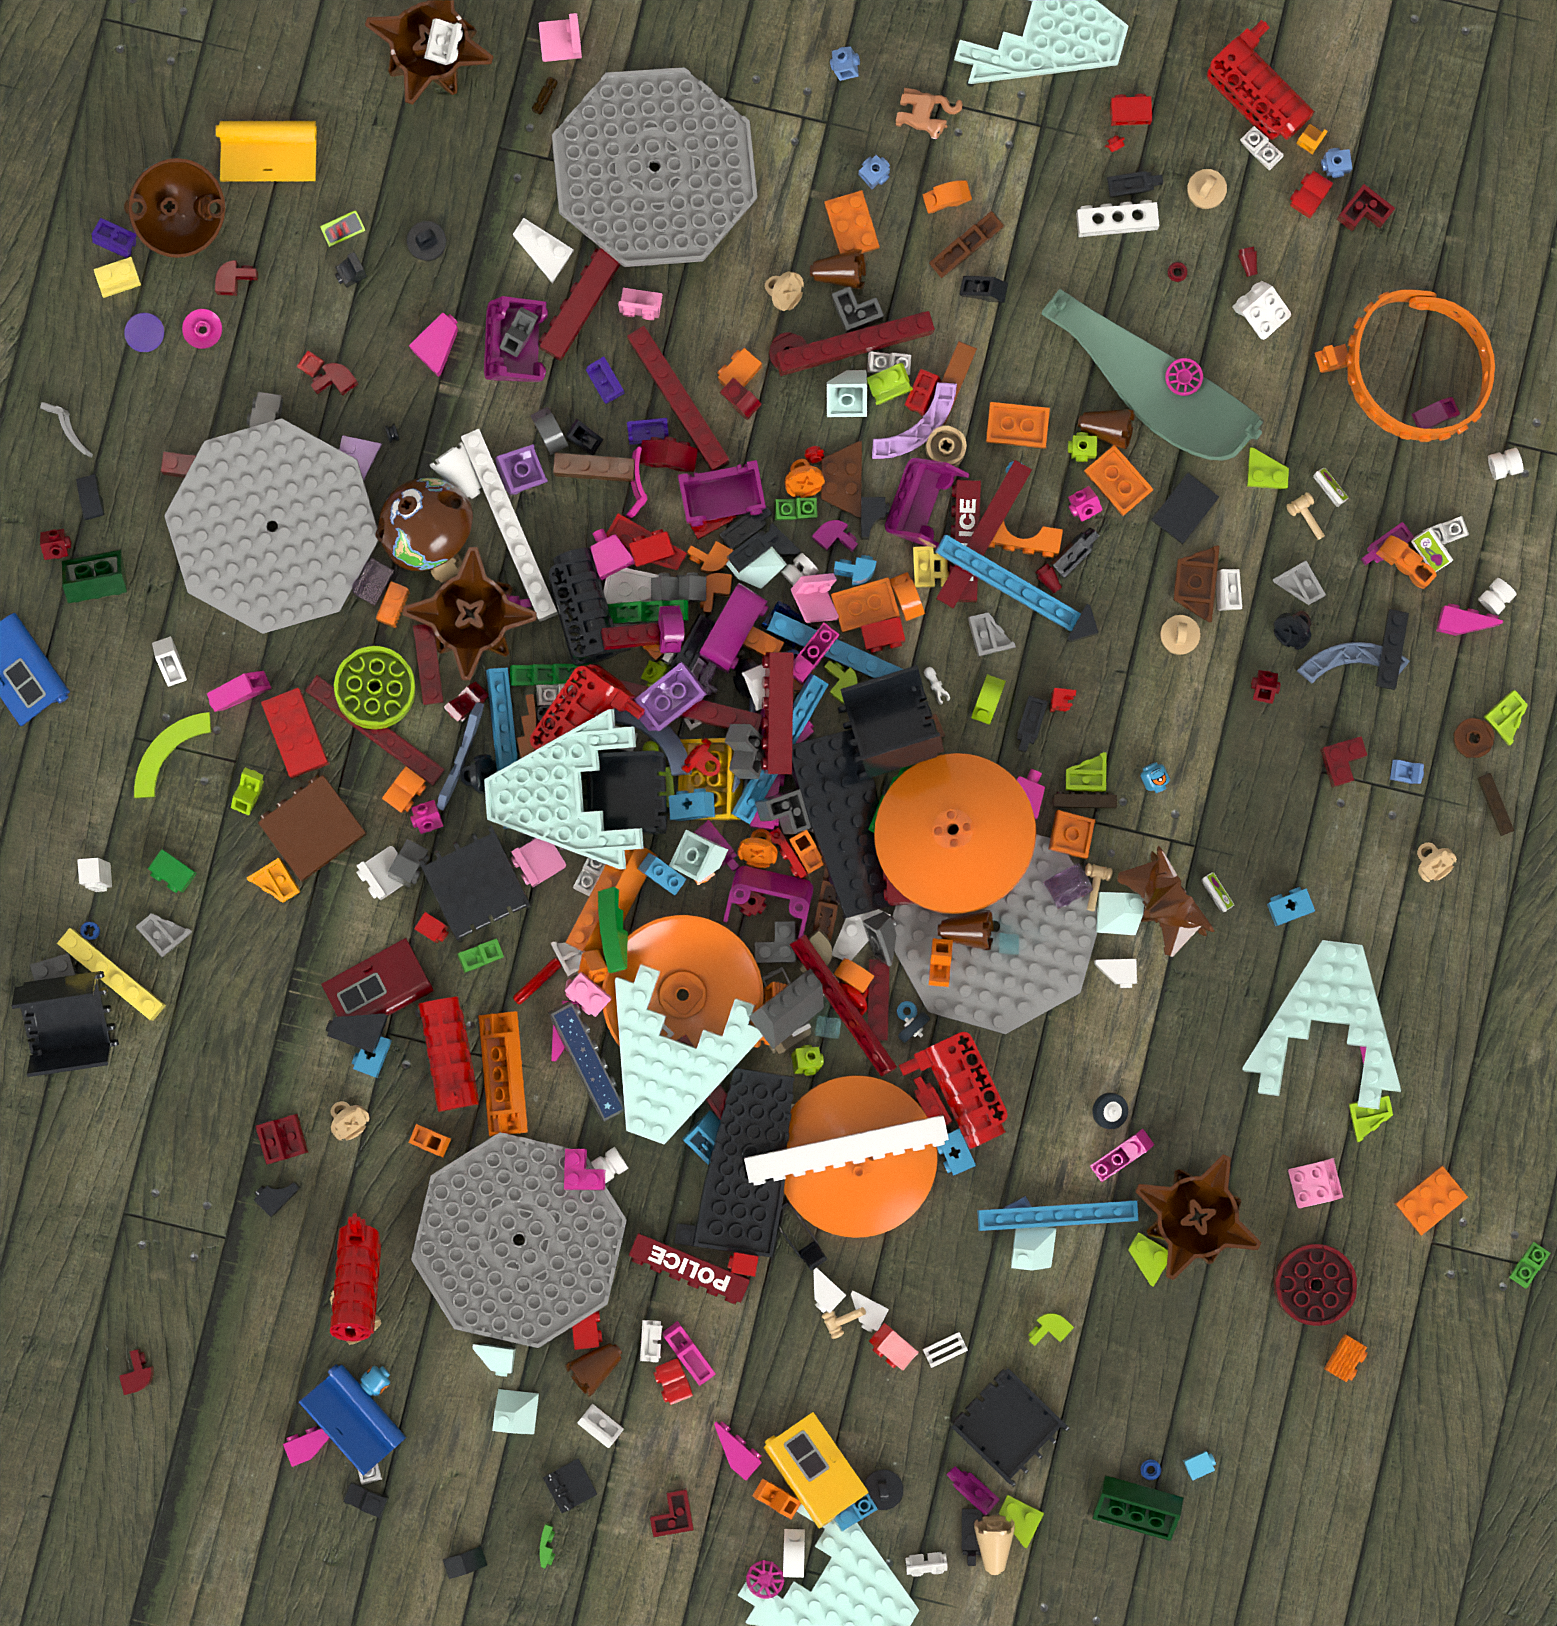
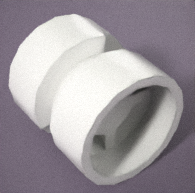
[1488,448,1523,480]
[781,552,819,586]
[1478,578,1517,616]
[591,1147,628,1183]

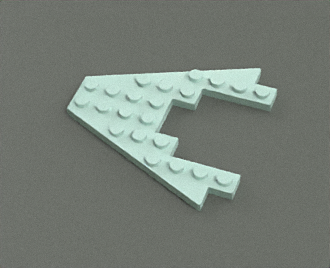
[1243,940,1401,1109]

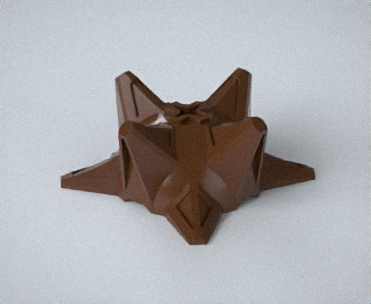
[365,0,494,104]
[403,547,537,680]
[1117,846,1215,957]
[1135,1154,1261,1280]

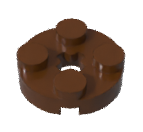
[1453,718,1494,758]

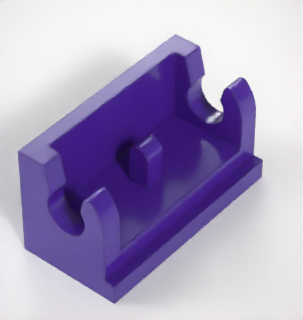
[91,218,137,258]
[586,356,624,405]
[627,418,669,445]

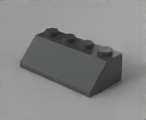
[748,969,824,1049]

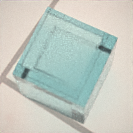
[998,933,1019,955]
[815,1016,841,1039]

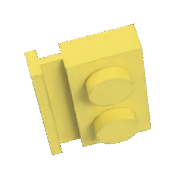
[93,257,141,298]

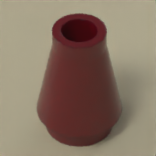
[1237,246,1258,277]
[1035,563,1062,594]

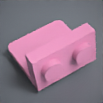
[511,838,566,887]
[565,972,611,1017]

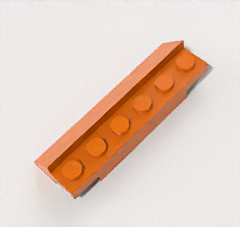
[566,846,657,959]
[479,1011,528,1136]

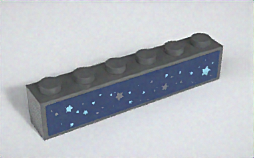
[548,1001,625,1121]

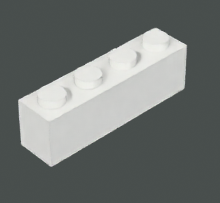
[78,858,112,892]

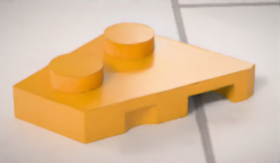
[247,858,301,903]

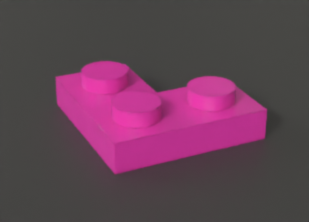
[564,1149,606,1190]

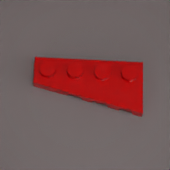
[606,513,687,571]

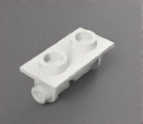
[640,1320,663,1362]
[905,1552,947,1576]

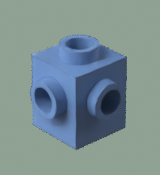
[830,47,860,81]
[1321,148,1352,178]
[859,155,890,189]

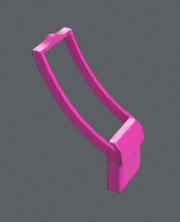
[626,446,647,519]

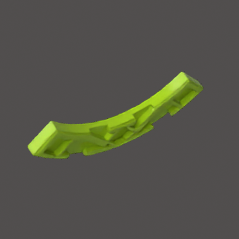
[134,712,211,798]

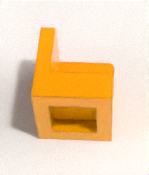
[1296,124,1328,155]

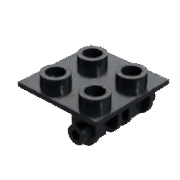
[543,1458,597,1513]

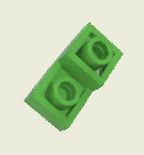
[774,498,817,520]
[1509,1242,1550,1289]
[540,1523,555,1569]

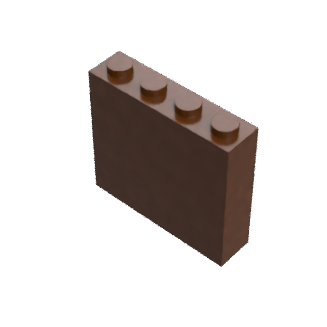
[258,775,367,882]

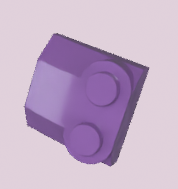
[495,445,548,495]

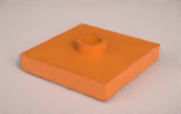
[1048,810,1095,859]

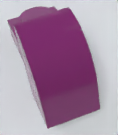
[812,520,858,553]
[658,606,684,653]

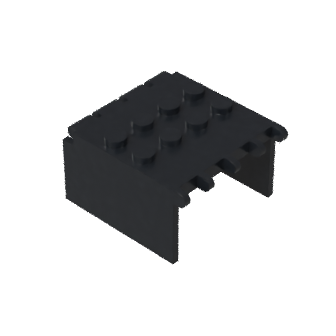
[838,665,944,780]
[581,751,667,835]
[418,825,532,942]
[11,971,119,1077]
[950,1366,1070,1487]

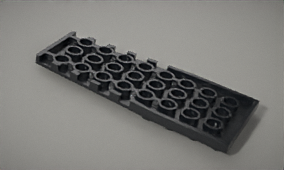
[792,729,891,919]
[692,1067,795,1258]

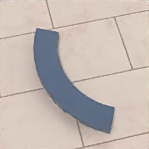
[1297,642,1410,684]
[437,702,484,811]
[613,707,692,776]

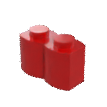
[1290,170,1333,219]
[653,1358,694,1405]

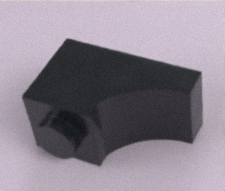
[335,252,367,288]
[959,276,1008,303]
[861,497,889,540]
[254,1182,301,1217]
[343,1482,389,1518]

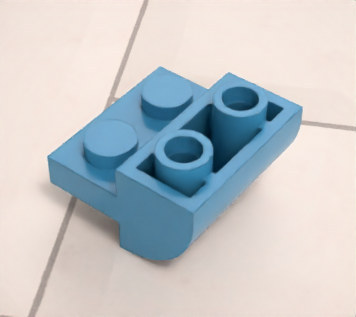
[834,555,876,586]
[834,1474,878,1532]

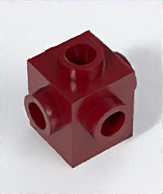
[40,529,71,560]
[1251,670,1281,704]
[736,891,767,917]

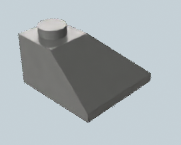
[862,912,897,966]

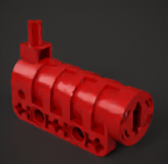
[1207,20,1315,140]
[530,664,645,750]
[418,997,479,1112]
[898,1032,1008,1149]
[330,1213,381,1341]

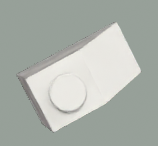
[152,637,187,687]
[1094,959,1137,988]
[814,1267,846,1313]
[851,1290,889,1333]

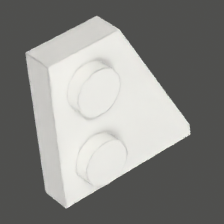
[551,942,583,978]

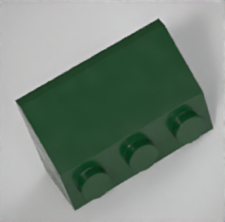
[62,550,127,603]

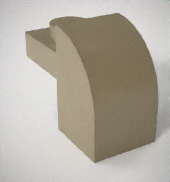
[799,927,832,973]

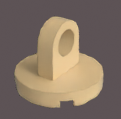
[1187,169,1227,209]
[765,271,804,311]
[1160,615,1200,655]
[1417,842,1457,882]
[331,1101,369,1140]

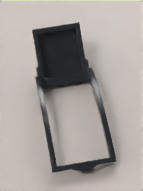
[778,1201,827,1271]

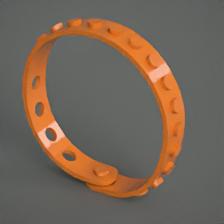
[1346,290,1495,442]

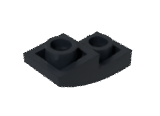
[76,474,105,520]

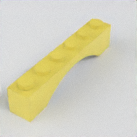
[57,928,166,1021]

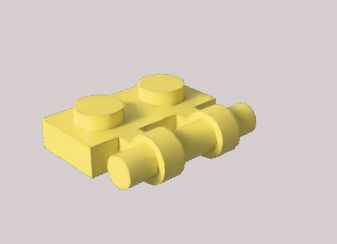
[913,546,950,588]

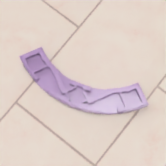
[872,382,957,459]

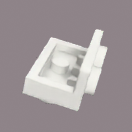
[424,18,463,65]

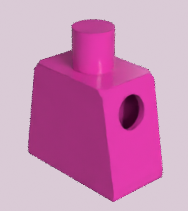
[590,529,635,580]
[1017,769,1045,820]

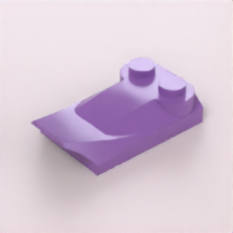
[634,662,707,731]

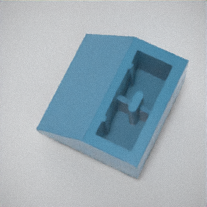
[682,1110,720,1165]

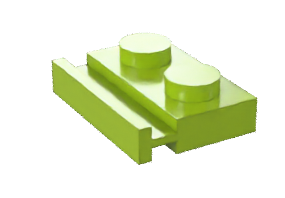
[867,363,913,405]

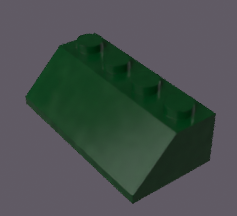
[1092,1475,1184,1541]

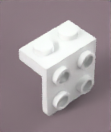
[1232,281,1291,340]
[357,846,403,900]

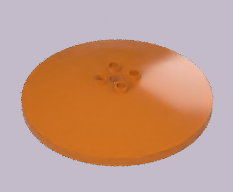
[874,753,1036,914]
[602,915,764,1048]
[784,1075,937,1238]

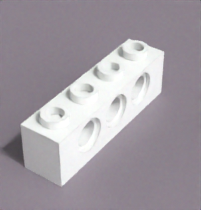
[1076,200,1159,237]

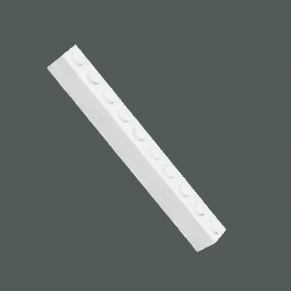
[461,429,558,622]
[744,1115,949,1185]

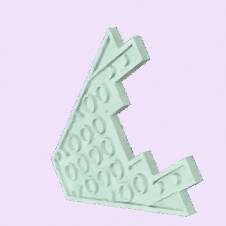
[954,0,1128,84]
[484,709,644,869]
[615,964,763,1144]
[738,1497,919,1626]

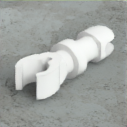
[924,667,950,705]

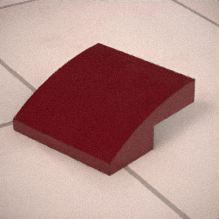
[256,1114,308,1165]

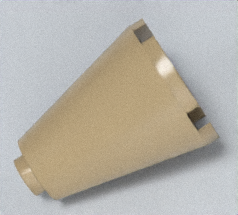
[974,1515,1015,1575]

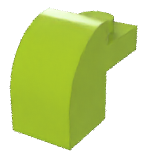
[824,661,857,705]
[971,674,1006,725]
[231,767,264,815]
[1028,1313,1074,1346]

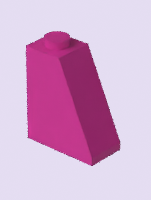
[409,313,458,377]
[207,671,272,712]

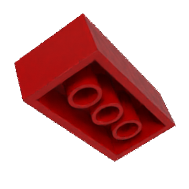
[261,688,329,779]

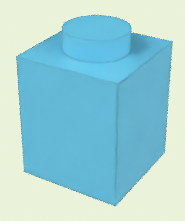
[1183,1451,1216,1480]

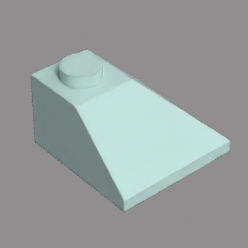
[827,370,867,417]
[726,547,787,589]
[669,830,728,882]
[1096,892,1144,935]
[1011,1227,1057,1270]
[473,1343,516,1377]
[492,1389,539,1434]

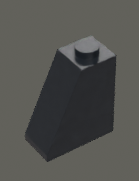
[326,1014,388,1053]

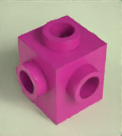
[1068,486,1102,521]
[410,800,443,834]

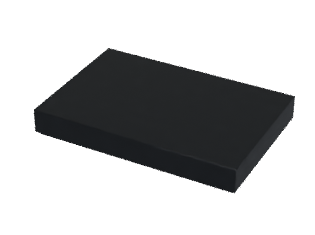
[1151,473,1219,545]

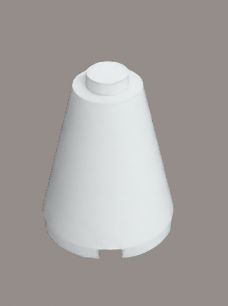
[430,442,482,499]

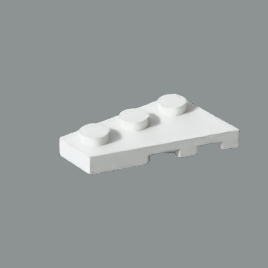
[513,218,574,284]
[832,909,891,960]

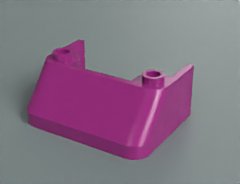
[885,458,969,548]
[700,583,769,674]
[723,866,813,938]

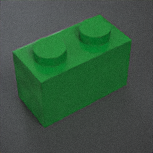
[148,849,197,893]

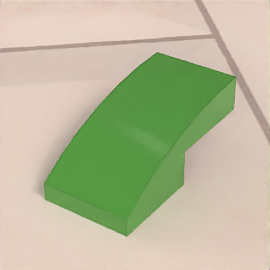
[457,939,504,973]

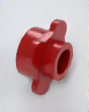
[1105,135,1125,152]
[805,446,825,463]

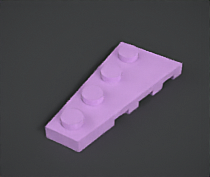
[339,436,382,480]

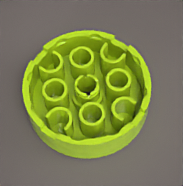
[334,646,415,729]

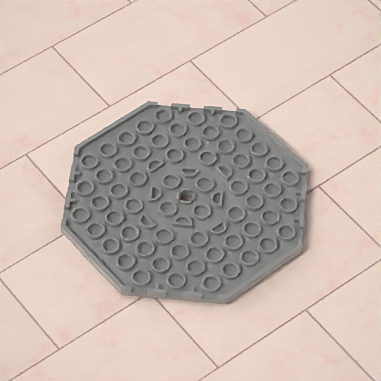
[552,67,757,267]
[164,418,378,634]
[893,834,1097,1034]
[411,1132,627,1348]

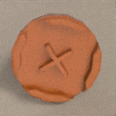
[784,459,825,498]
[737,829,778,868]

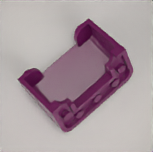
[484,296,548,382]
[678,460,766,527]

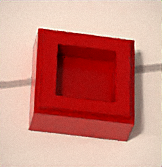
[297,351,325,379]

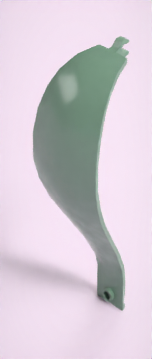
[1041,289,1263,461]

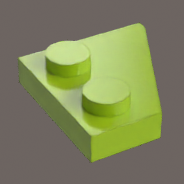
[1247,447,1289,489]
[1483,690,1528,745]
[1065,752,1107,792]
[1348,1094,1393,1142]
[1128,1232,1168,1287]
[998,1495,1044,1549]

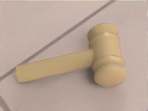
[1287,492,1325,540]
[1084,863,1113,911]
[822,1307,866,1339]

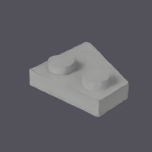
[1273,561,1326,605]
[968,613,1016,657]
[136,914,192,957]

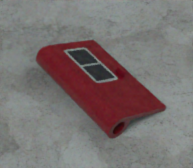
[321,938,434,1017]

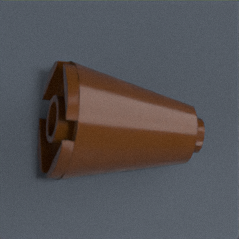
[810,249,866,289]
[1078,409,1134,449]
[937,910,994,950]
[565,1343,622,1397]

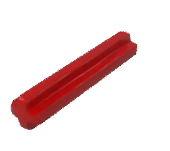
[513,958,562,1005]

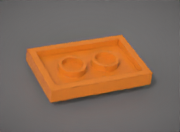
[824,190,880,254]
[986,402,1050,448]
[1084,445,1154,516]
[831,577,900,633]
[1395,1166,1468,1236]

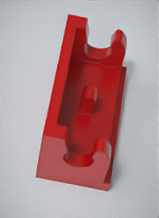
[904,369,941,416]
[1050,688,1076,712]

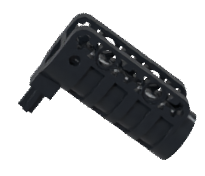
[549,548,631,666]

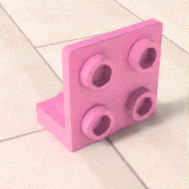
[539,13,582,62]
[618,288,663,320]
[791,573,839,623]
[1288,1158,1343,1208]

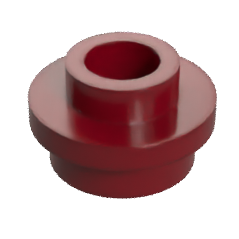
[1167,262,1188,282]

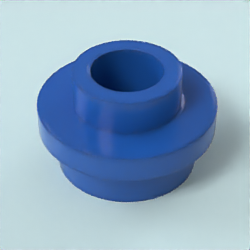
[1140,1459,1161,1480]

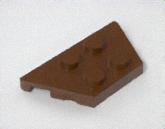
[821,441,862,518]
[1173,545,1220,623]

